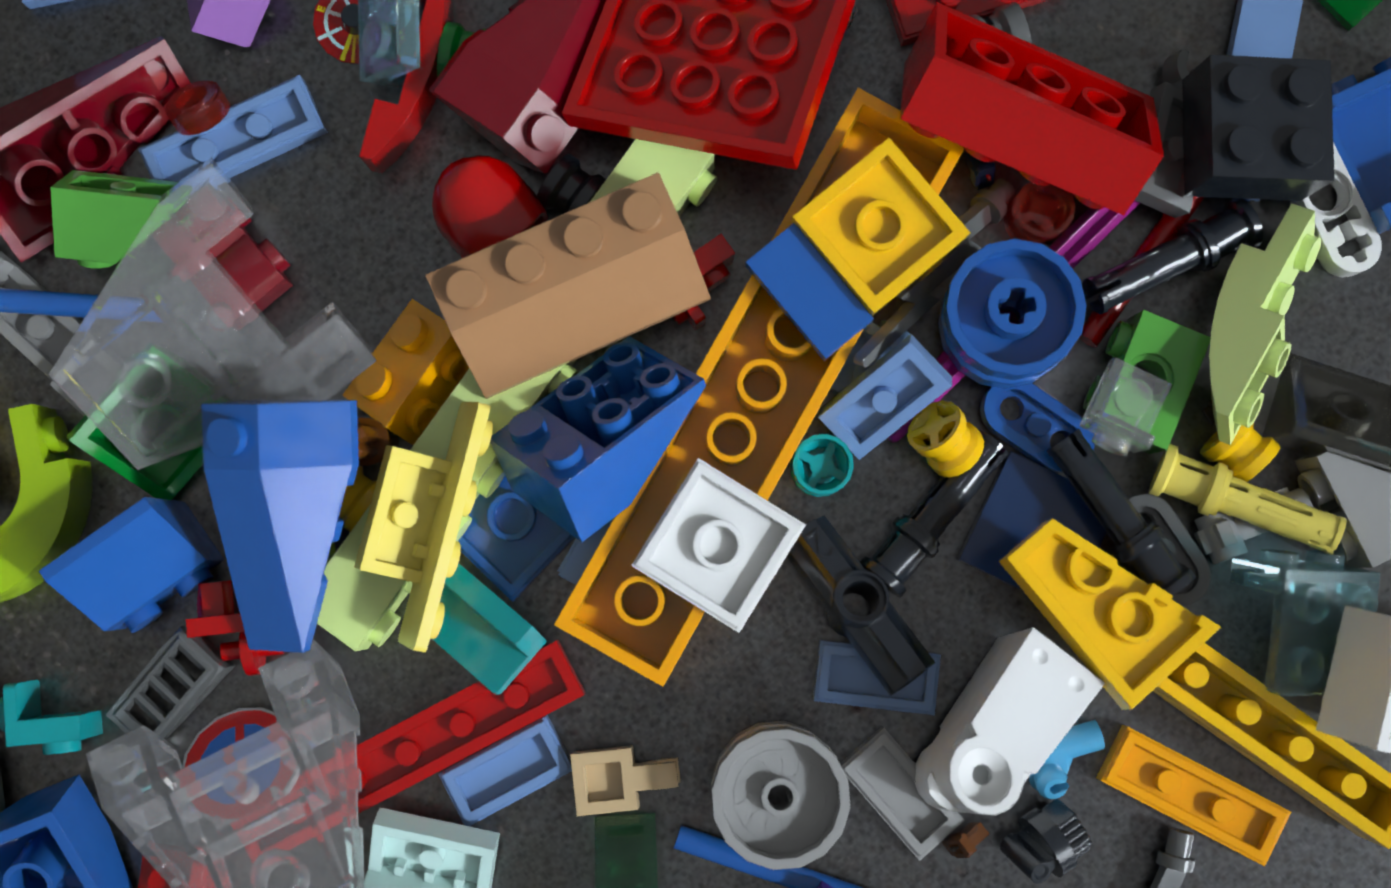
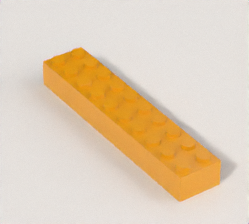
[554,87,964,687]

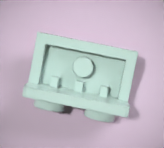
[361,807,500,888]

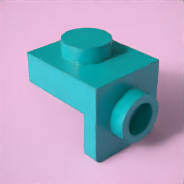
[0,679,103,755]

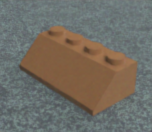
[426,172,711,399]

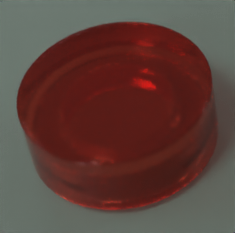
[165,80,230,135]

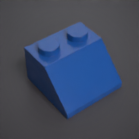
[39,497,225,633]

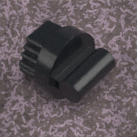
[1000,799,1092,884]

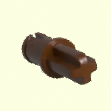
[358,417,399,466]

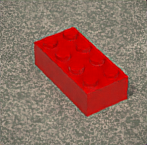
[900,2,1164,216]

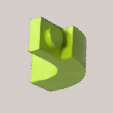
[0,404,92,603]

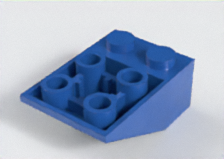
[490,336,706,542]

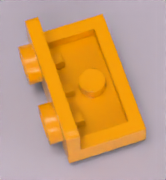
[343,299,469,445]

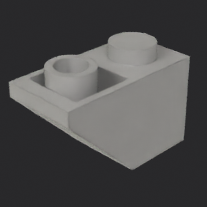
[1294,451,1391,568]

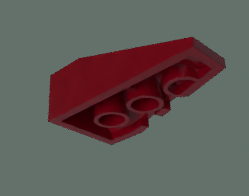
[429,0,606,174]
[0,36,194,263]

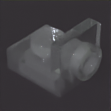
[1079,357,1172,457]

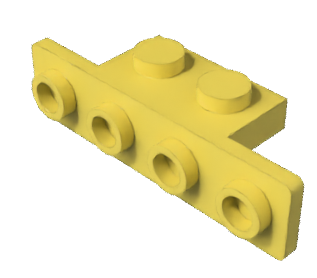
[354,402,493,653]

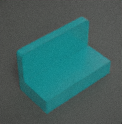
[432,563,547,695]

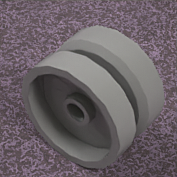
[711,721,851,870]

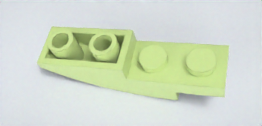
[1209,203,1321,445]

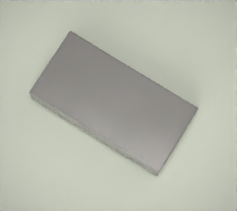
[840,726,965,861]

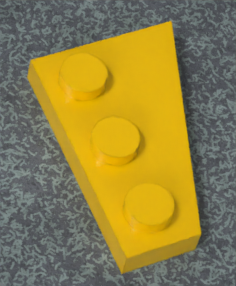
[999,518,1221,710]

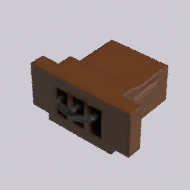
[941,822,989,858]

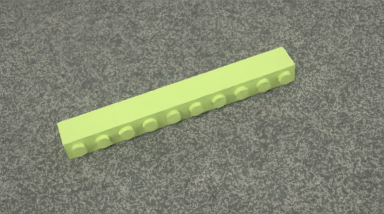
[317,139,717,651]

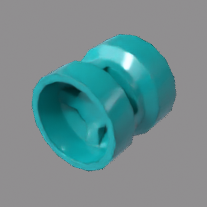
[789,434,854,497]

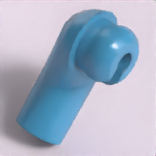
[1029,720,1105,799]

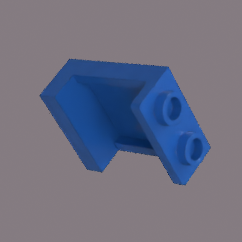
[1332,57,1391,234]

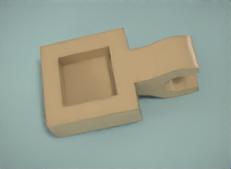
[570,745,681,816]

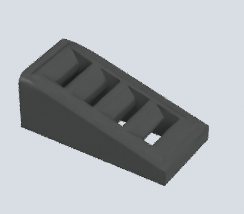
[105,626,236,756]

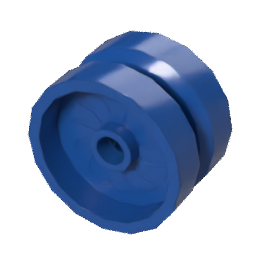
[938,239,1087,389]

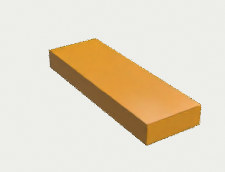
[1096,724,1291,866]

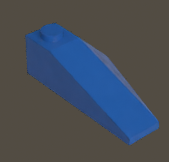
[201,400,359,653]
[0,774,133,888]

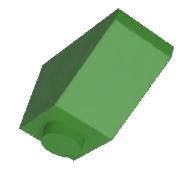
[50,170,193,268]

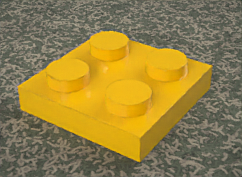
[791,137,970,316]

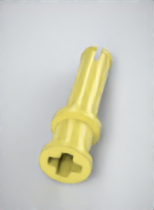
[1148,444,1347,555]

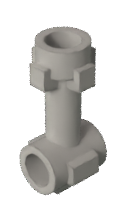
[1194,487,1313,565]

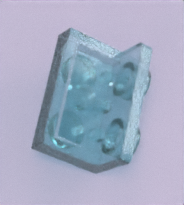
[358,0,420,89]

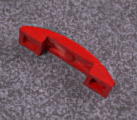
[359,0,453,174]

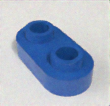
[980,383,1095,473]

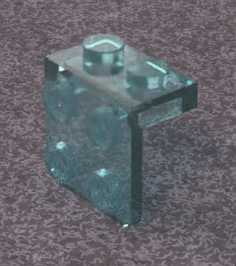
[1230,549,1381,696]

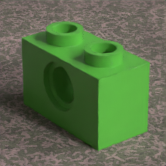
[1083,310,1211,454]

